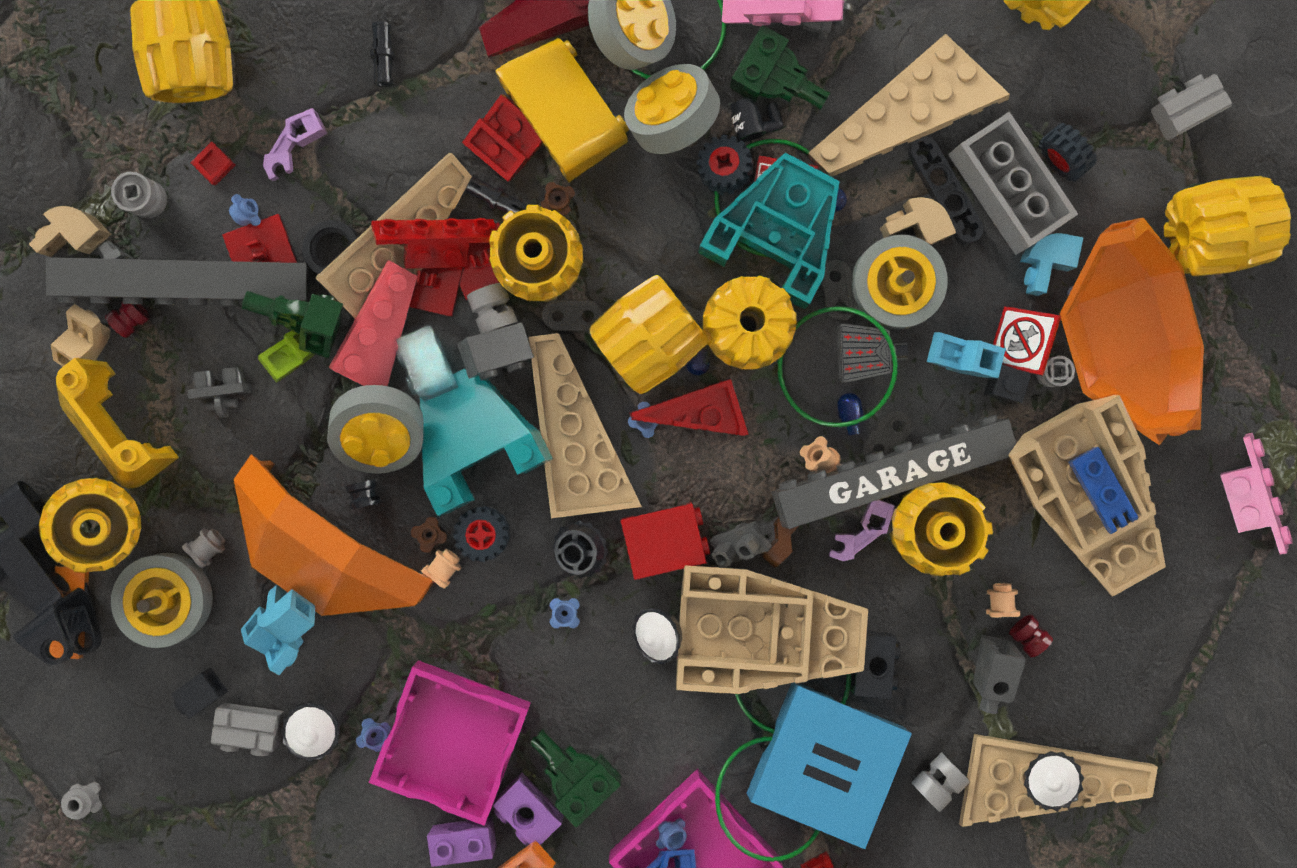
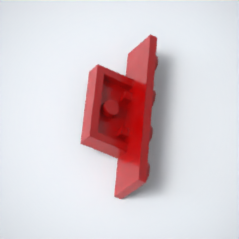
[371,218,497,269]

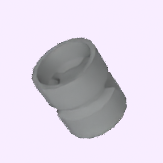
[111,172,167,219]
[467,283,518,334]
[911,752,970,812]

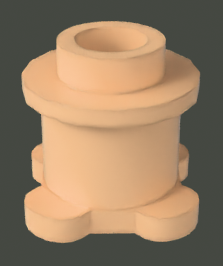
[800,436,841,474]
[421,549,461,589]
[986,583,1020,618]

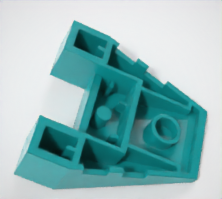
[698,153,840,309]
[420,368,553,516]

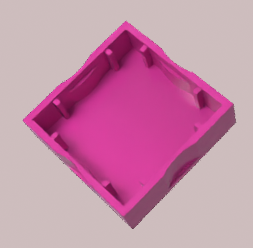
[369,660,531,826]
[609,769,783,868]

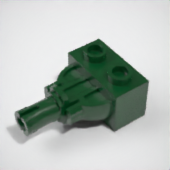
[730,24,830,110]
[242,291,343,359]
[529,729,622,828]

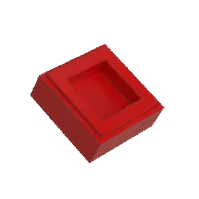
[190,141,236,186]

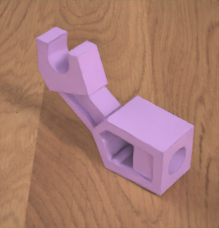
[263,108,327,181]
[829,499,895,561]

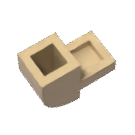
[880,197,956,245]
[29,206,111,257]
[51,304,110,367]

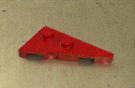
[630,379,748,436]

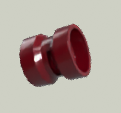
[105,301,151,338]
[1009,614,1053,658]

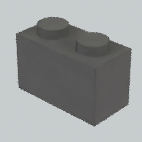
[457,323,534,381]

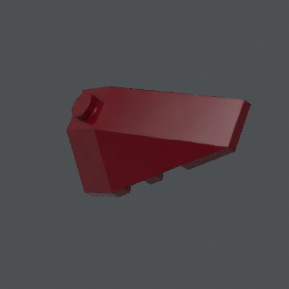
[479,0,589,58]

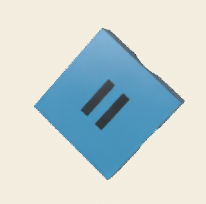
[746,682,912,849]

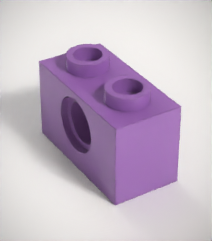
[492,773,564,846]
[427,817,497,867]

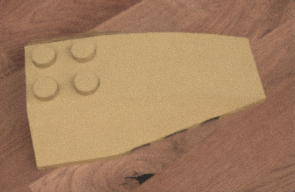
[1008,394,1166,596]
[676,565,868,694]

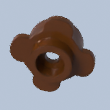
[541,182,575,216]
[411,517,447,553]

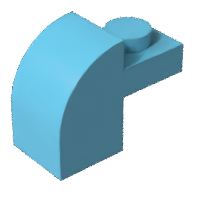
[1020,233,1083,296]
[927,332,1006,379]
[257,585,315,643]
[241,606,304,675]

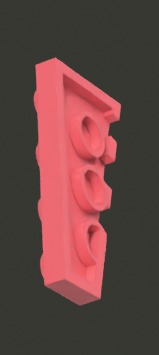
[329,260,417,386]

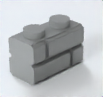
[1151,74,1232,141]
[211,703,285,756]

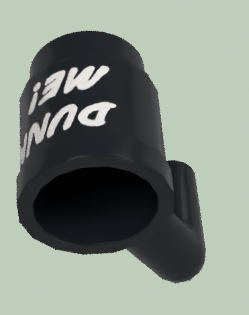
[730,97,784,143]

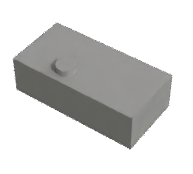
[948,112,1078,255]

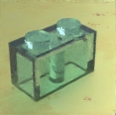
[396,325,458,402]

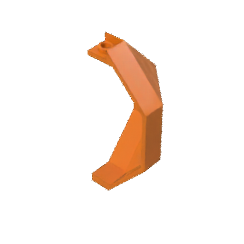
[1059,218,1204,446]
[234,454,434,616]

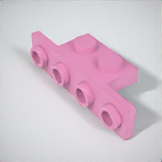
[722,0,844,26]
[1220,433,1292,555]

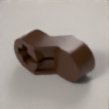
[761,517,799,568]

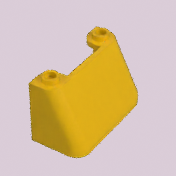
[495,38,629,183]
[56,358,179,488]

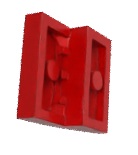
[462,94,543,182]

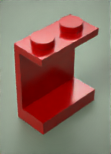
[621,502,710,580]

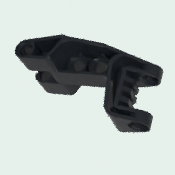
[0,481,102,665]

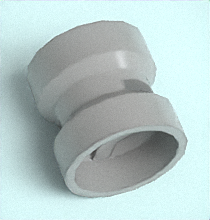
[1036,356,1075,387]

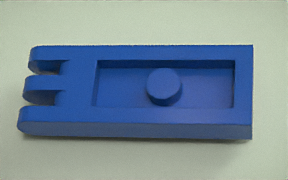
[1068,447,1138,534]

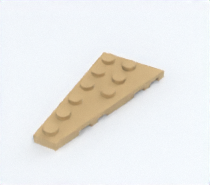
[808,34,1010,177]
[315,153,472,319]
[529,333,642,518]
[959,734,1158,827]

